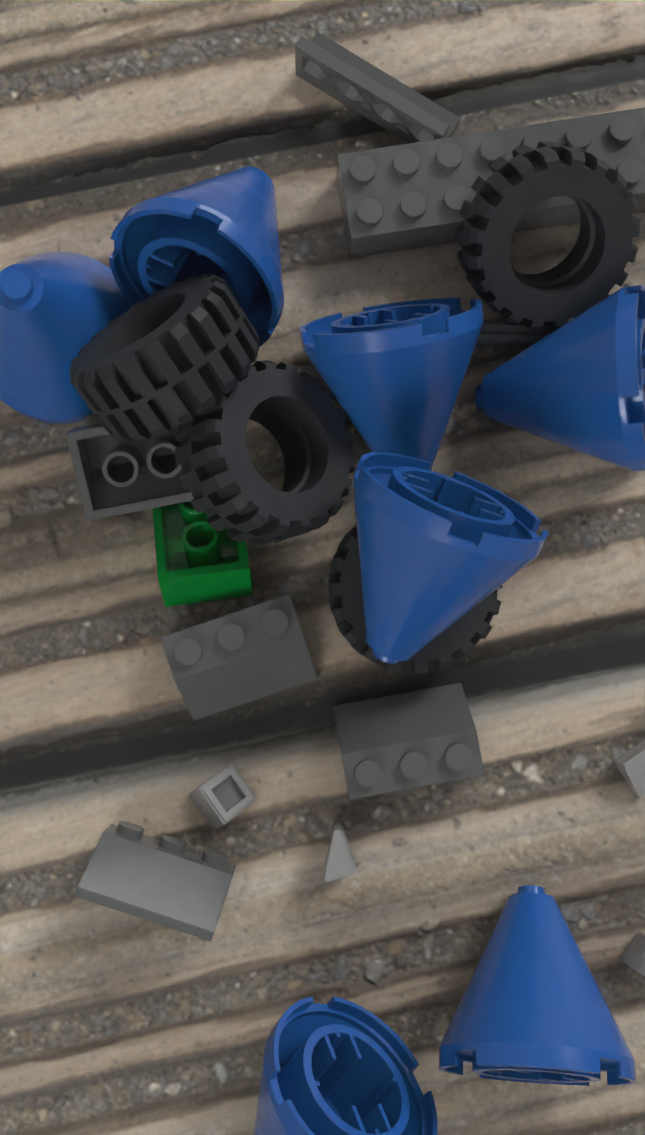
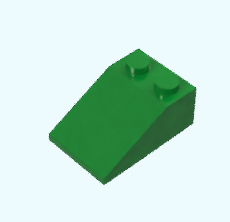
[152,501,253,607]

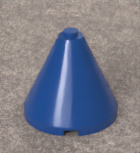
[109,166,284,347]
[0,252,132,424]
[475,285,645,472]
[299,297,484,471]
[353,452,548,664]
[439,885,636,1086]
[254,996,438,1135]

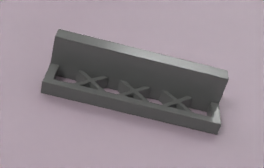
[295,32,460,143]

